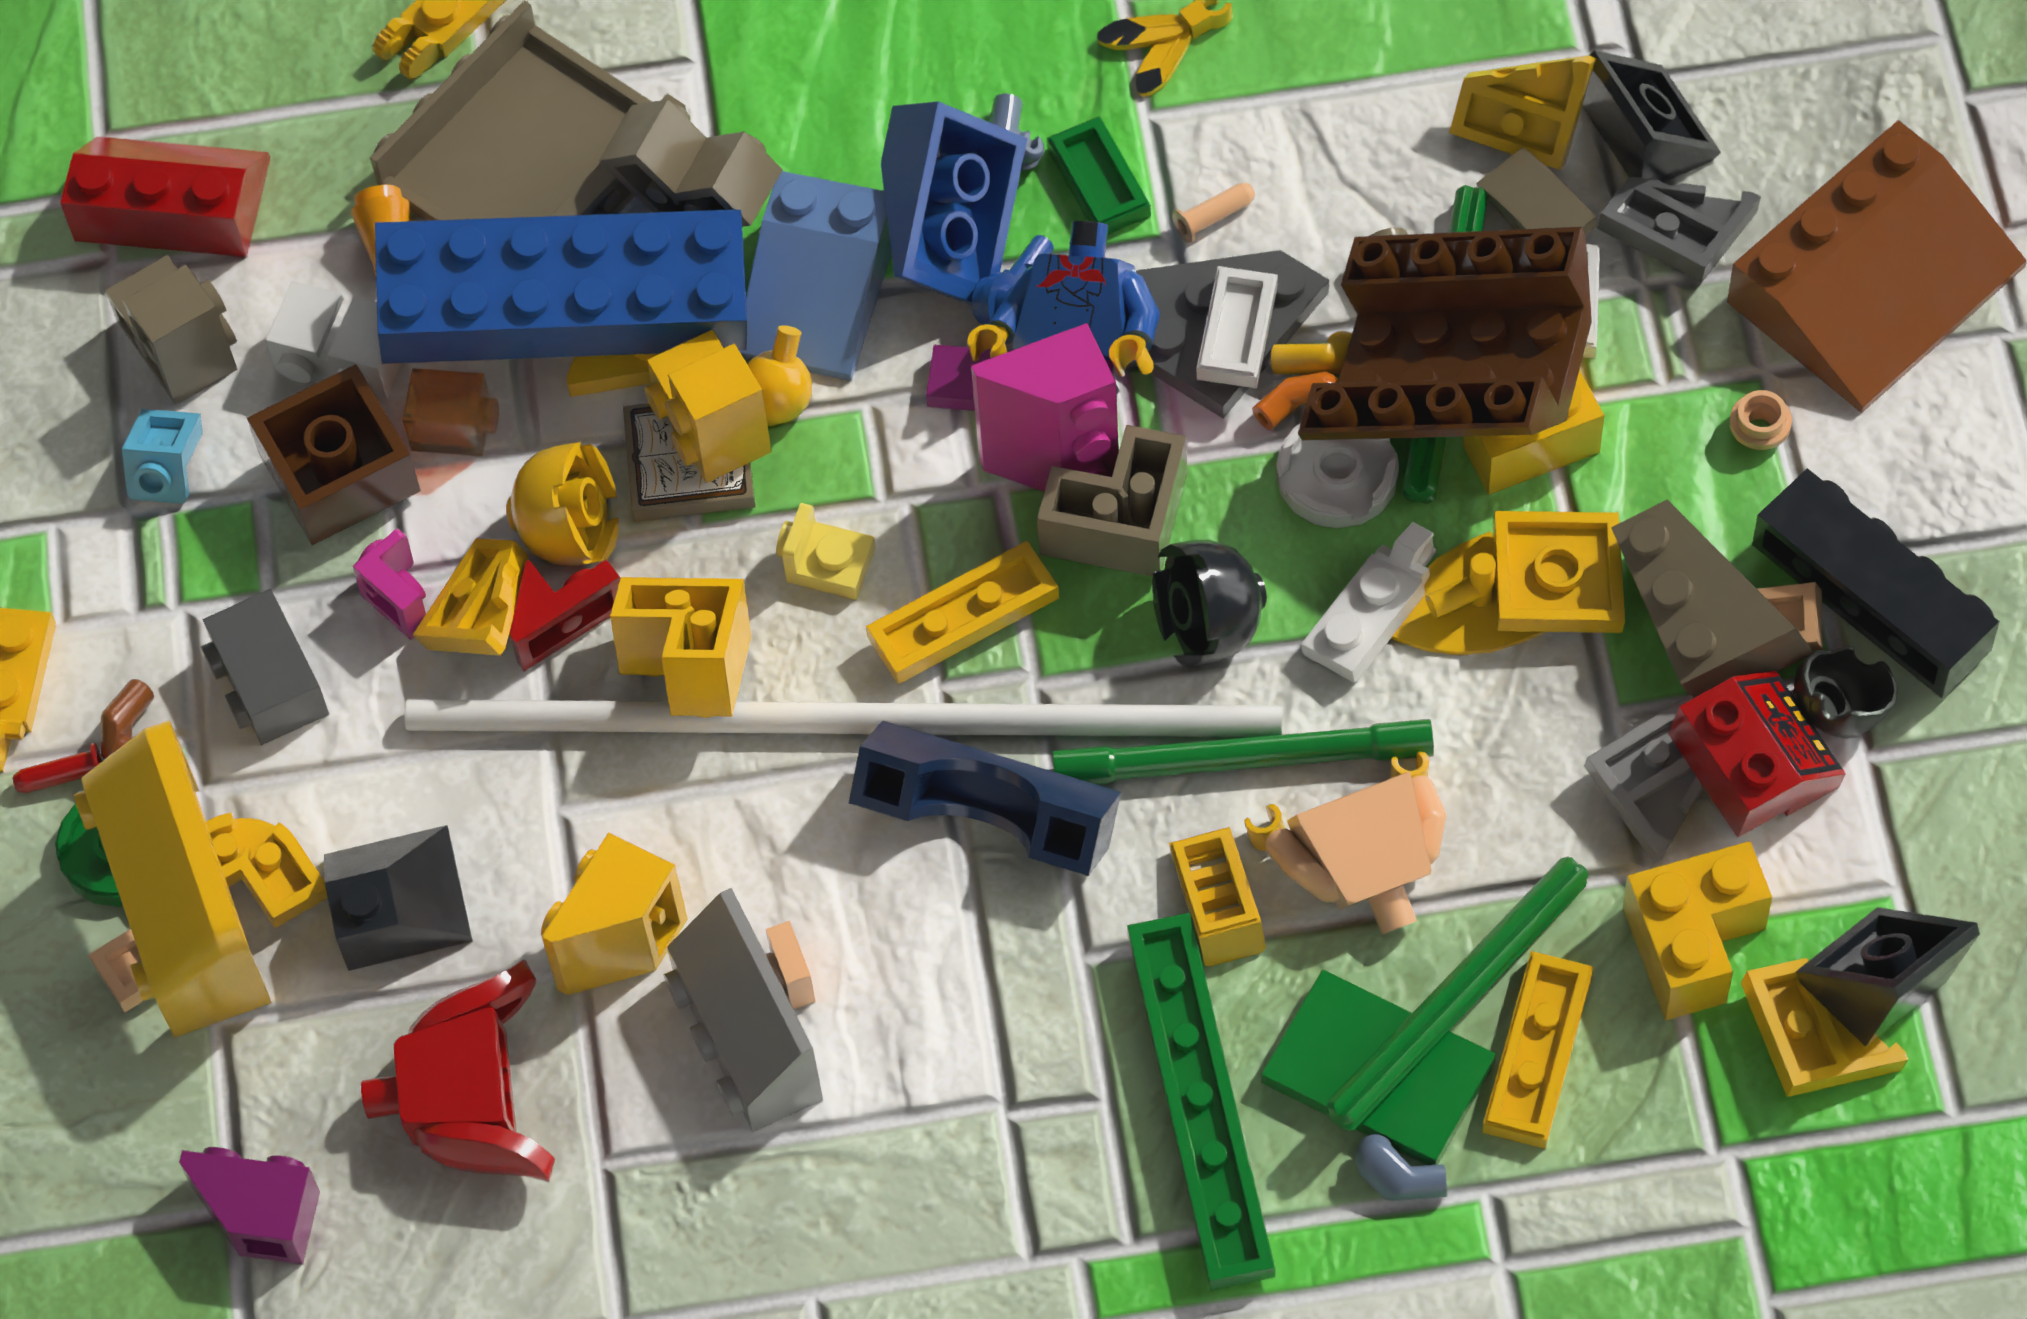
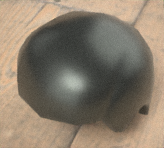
[1793,646,1899,739]

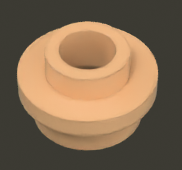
[1729,390,1792,450]

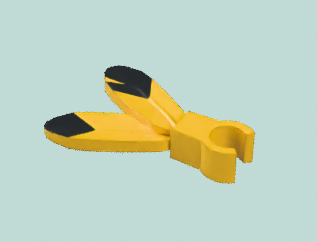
[1097,0,1233,97]

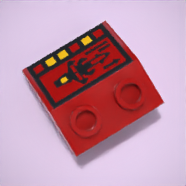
[1668,671,1846,838]

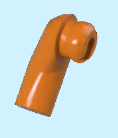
[1252,371,1339,430]

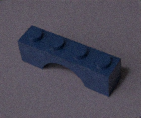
[848,721,1121,876]

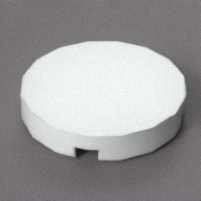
[1276,424,1399,529]

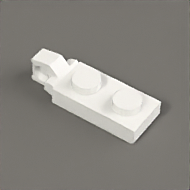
[1301,522,1436,683]

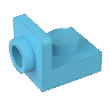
[122,409,203,504]

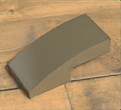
[1476,147,1597,235]

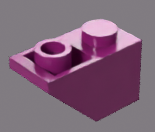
[179,1147,320,1264]

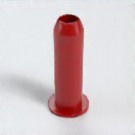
[12,743,103,793]

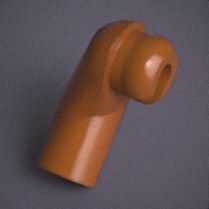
[101,679,154,760]

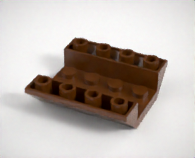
[1298,226,1592,441]

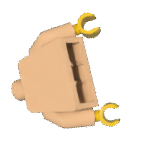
[1244,752,1446,935]

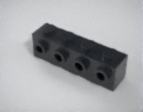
[1752,468,2000,699]

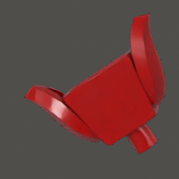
[361,959,555,1183]

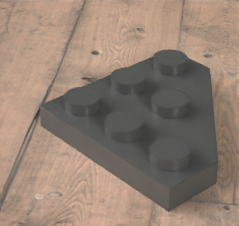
[1134,250,1329,419]

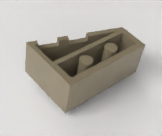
[1611,499,1814,698]

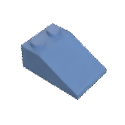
[739,171,892,381]

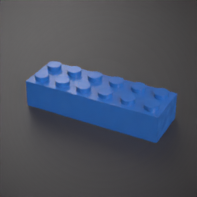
[375,209,747,364]

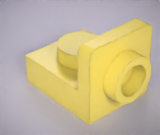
[776,503,876,600]

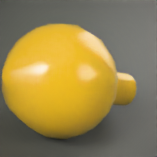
[747,325,812,426]

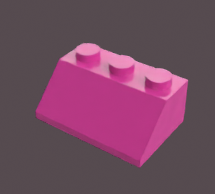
[971,323,1119,492]

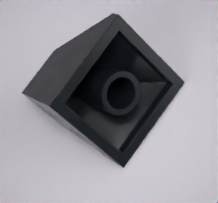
[324,825,473,971]

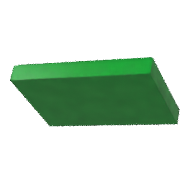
[1261,969,1496,1165]

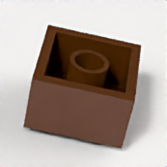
[247,364,421,546]

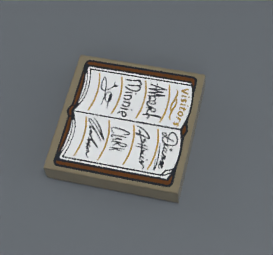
[623,403,755,522]

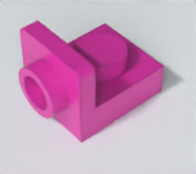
[353,529,426,640]

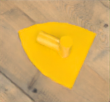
[1391,531,1545,655]

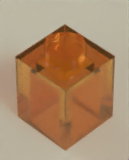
[402,368,499,456]

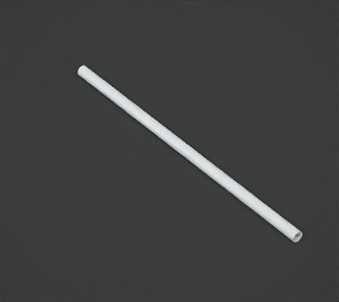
[405,699,1282,737]

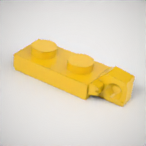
[0,608,56,772]

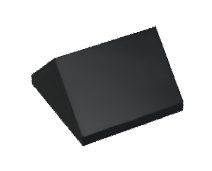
[1582,50,1721,183]
[1796,907,1980,1047]

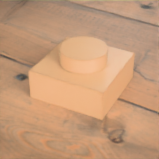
[1757,582,1823,651]
[765,921,816,1009]
[88,929,143,1013]

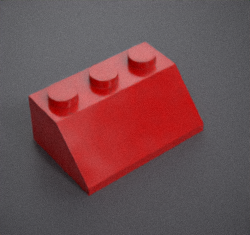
[60,136,271,257]

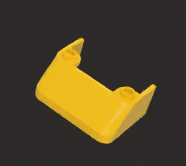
[73,720,272,1038]

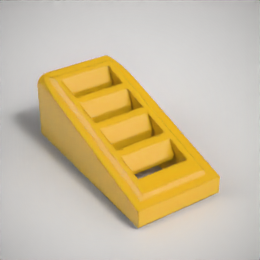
[1169,827,1266,967]

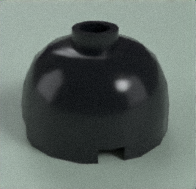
[1152,540,1267,668]

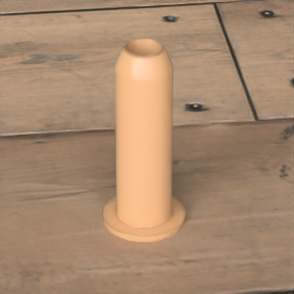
[1172,183,1255,243]

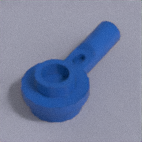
[972,235,1054,325]

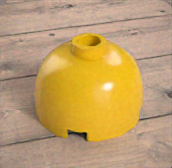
[506,442,619,566]

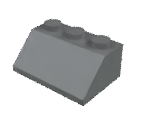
[663,888,823,1132]

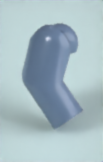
[990,93,1044,171]
[1355,1134,1447,1201]

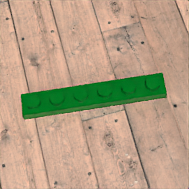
[1127,913,1275,1291]

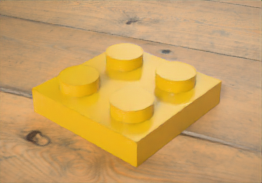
[1492,511,1625,633]

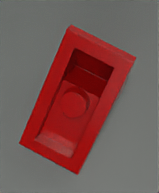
[509,559,621,672]

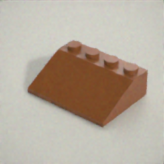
[1727,120,2027,413]

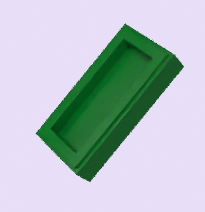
[1046,116,1151,235]

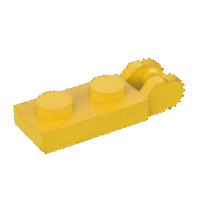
[372,0,507,80]

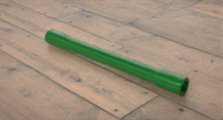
[1052,719,1434,785]

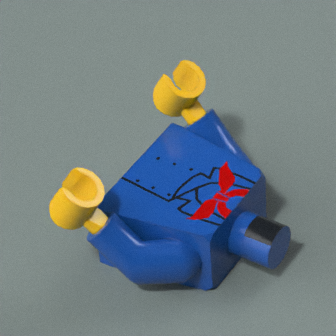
[967,221,1160,377]

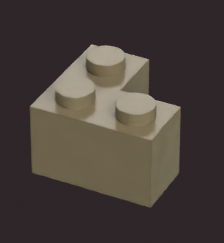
[599,99,783,227]
[105,255,237,405]
[1037,425,1187,577]

